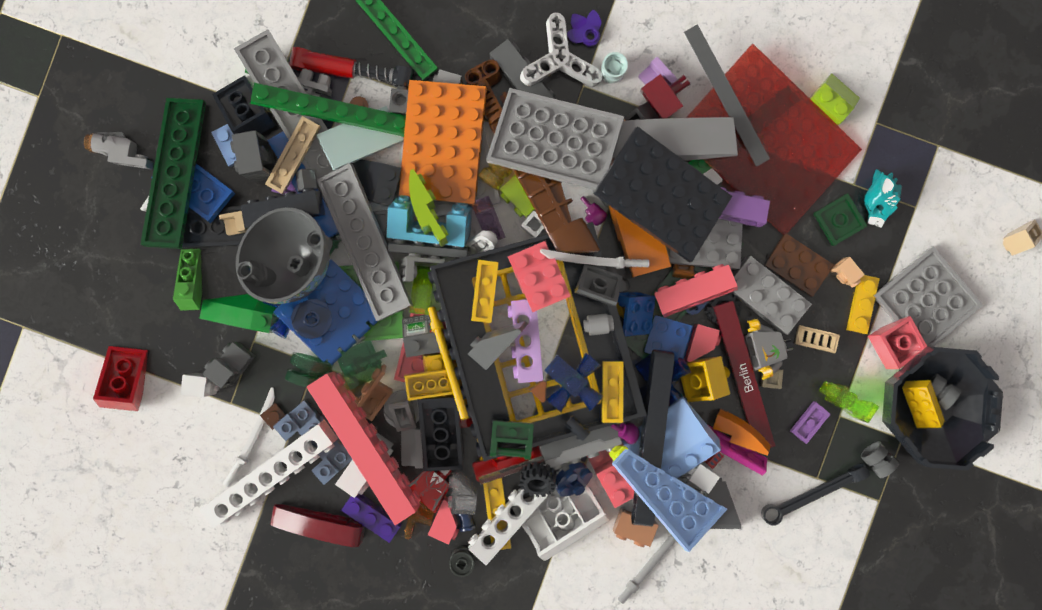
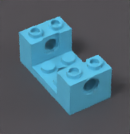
[387,195,473,247]

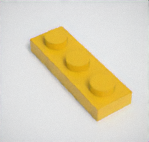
[471,260,498,323]
[846,275,880,334]
[602,361,623,423]

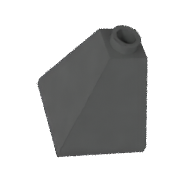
[704,478,741,529]

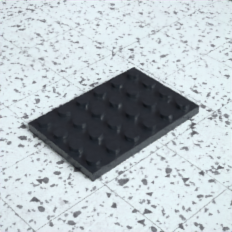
[593,126,732,263]

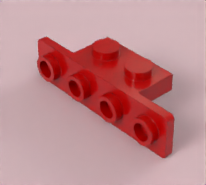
[472,446,543,482]

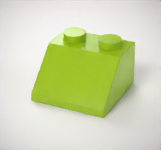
[806,73,860,127]

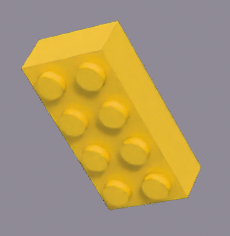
[404,369,453,401]
[902,380,945,428]

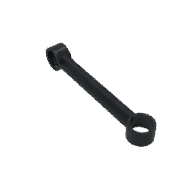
[761,463,871,526]

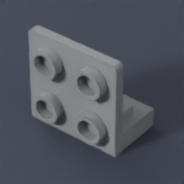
[399,254,445,283]

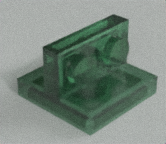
[337,341,387,390]

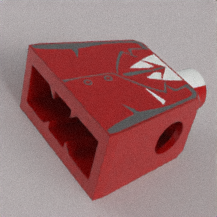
[409,470,452,513]

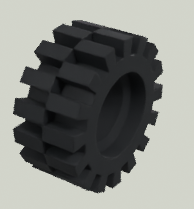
[705,293,742,325]
[519,462,556,497]

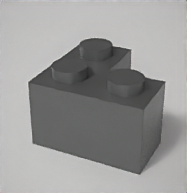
[203,342,256,388]

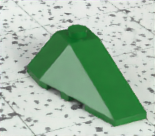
[199,294,280,333]

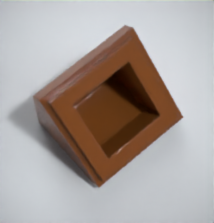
[672,264,695,279]
[529,380,547,402]

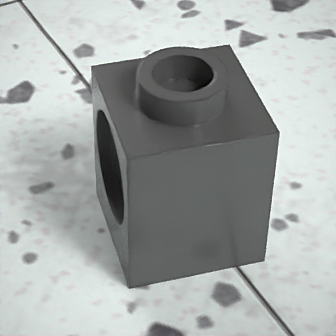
[389,86,408,116]

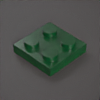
[813,193,867,246]

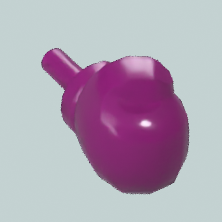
[581,196,607,226]
[611,422,640,445]

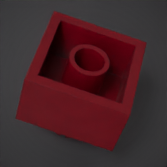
[640,74,691,119]

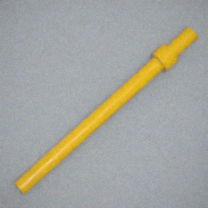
[428,307,469,420]

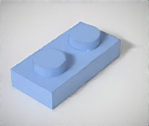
[211,124,236,167]

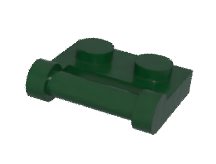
[490,420,534,460]

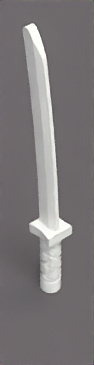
[540,249,649,269]
[223,387,275,487]

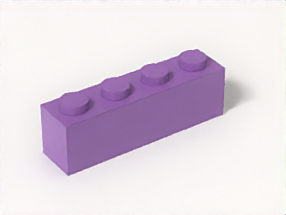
[719,187,770,227]

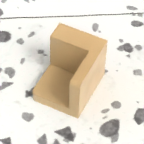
[219,211,247,236]

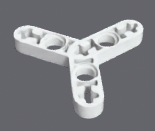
[520,13,603,87]

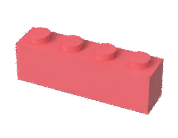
[654,264,738,318]

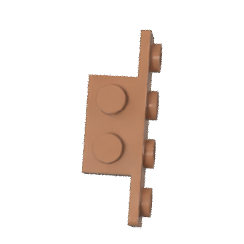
[355,364,393,421]

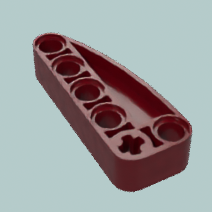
[270,504,365,547]

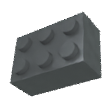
[230,131,275,182]

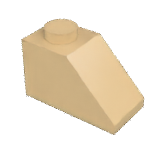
[1003,219,1042,256]

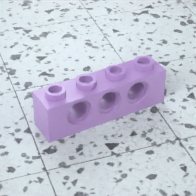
[507,300,543,383]

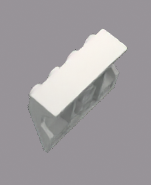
[512,484,609,561]

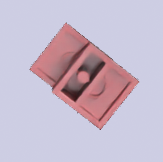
[508,241,571,312]
[587,437,634,508]

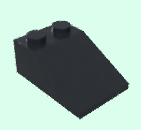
[212,75,276,134]
[352,159,402,206]

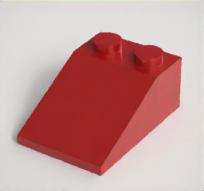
[93,346,148,411]

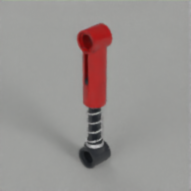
[289,47,414,89]

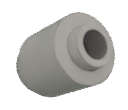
[583,313,614,336]

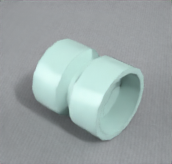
[601,52,628,83]

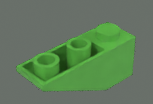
[173,249,202,310]

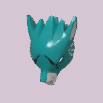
[864,169,902,228]

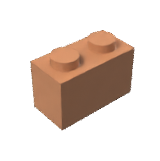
[613,508,659,548]

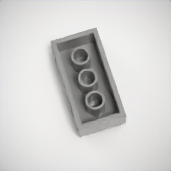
[731,256,812,335]

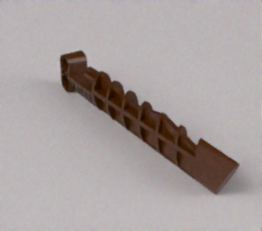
[465,60,600,253]

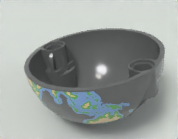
[236,207,332,304]

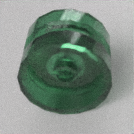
[284,352,334,388]

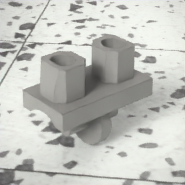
[297,69,332,97]

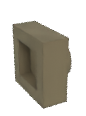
[760,369,783,389]

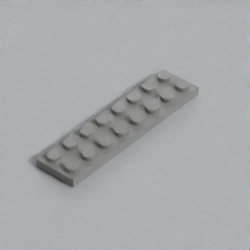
[234,29,333,187]
[317,163,413,321]

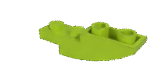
[409,169,449,247]

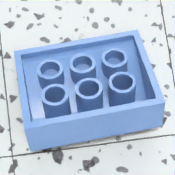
[621,397,721,479]

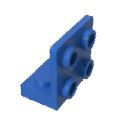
[618,292,655,336]
[645,316,694,363]

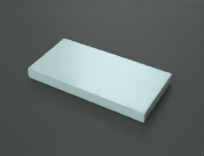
[316,106,404,171]

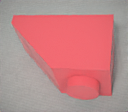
[684,324,721,362]
[428,496,459,545]

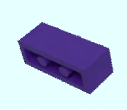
[341,494,403,543]

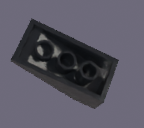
[418,396,464,471]

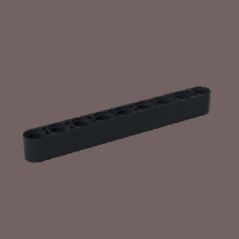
[631,349,674,527]

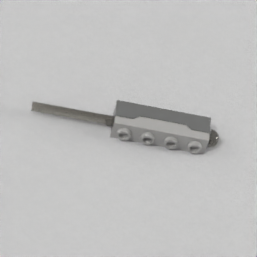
[478,426,624,485]

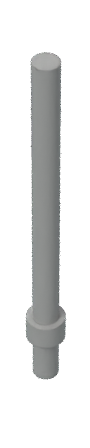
[618,534,676,604]

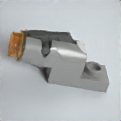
[84,132,154,170]

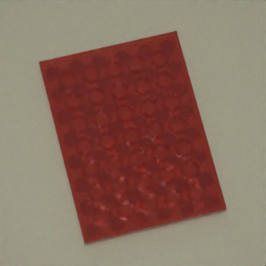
[686,44,862,235]

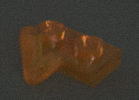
[404,502,434,539]

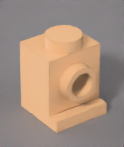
[830,257,865,288]

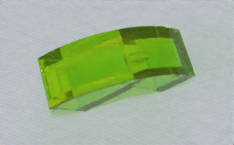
[409,265,434,315]

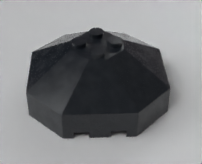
[882,346,1003,470]

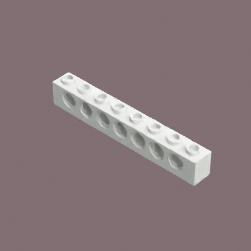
[200,420,338,528]
[468,458,581,565]

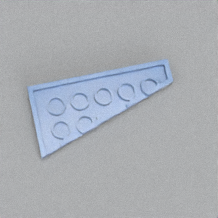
[612,449,727,552]

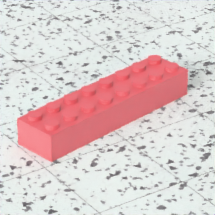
[307,372,421,525]

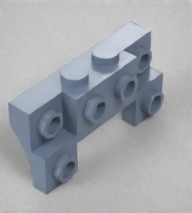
[273,400,352,485]

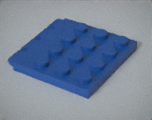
[274,259,378,365]

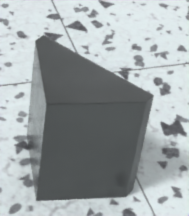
[574,264,623,306]

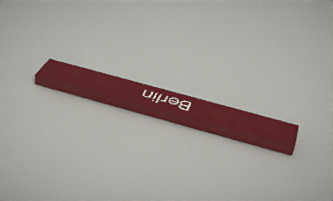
[713,300,775,448]

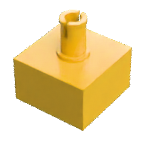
[678,356,730,402]

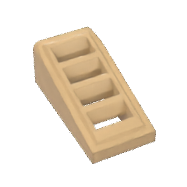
[794,325,840,353]

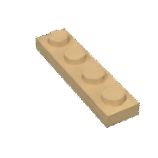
[265,116,321,194]

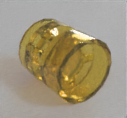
[478,163,513,191]

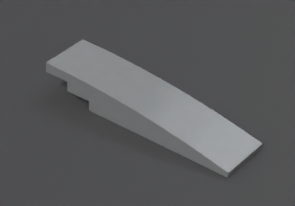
[611,117,738,164]

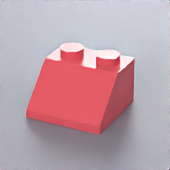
[868,316,927,369]

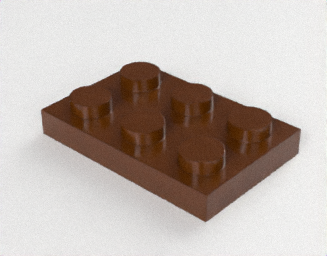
[763,233,834,297]

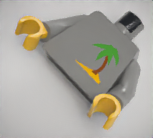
[744,319,793,380]

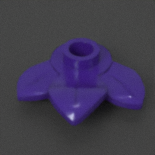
[567,10,601,46]

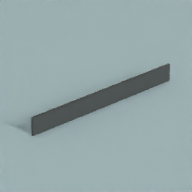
[684,24,770,167]

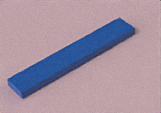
[267,131,339,238]

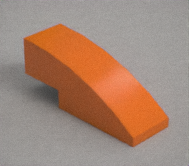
[713,409,771,456]

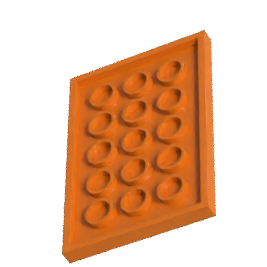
[399,80,487,204]

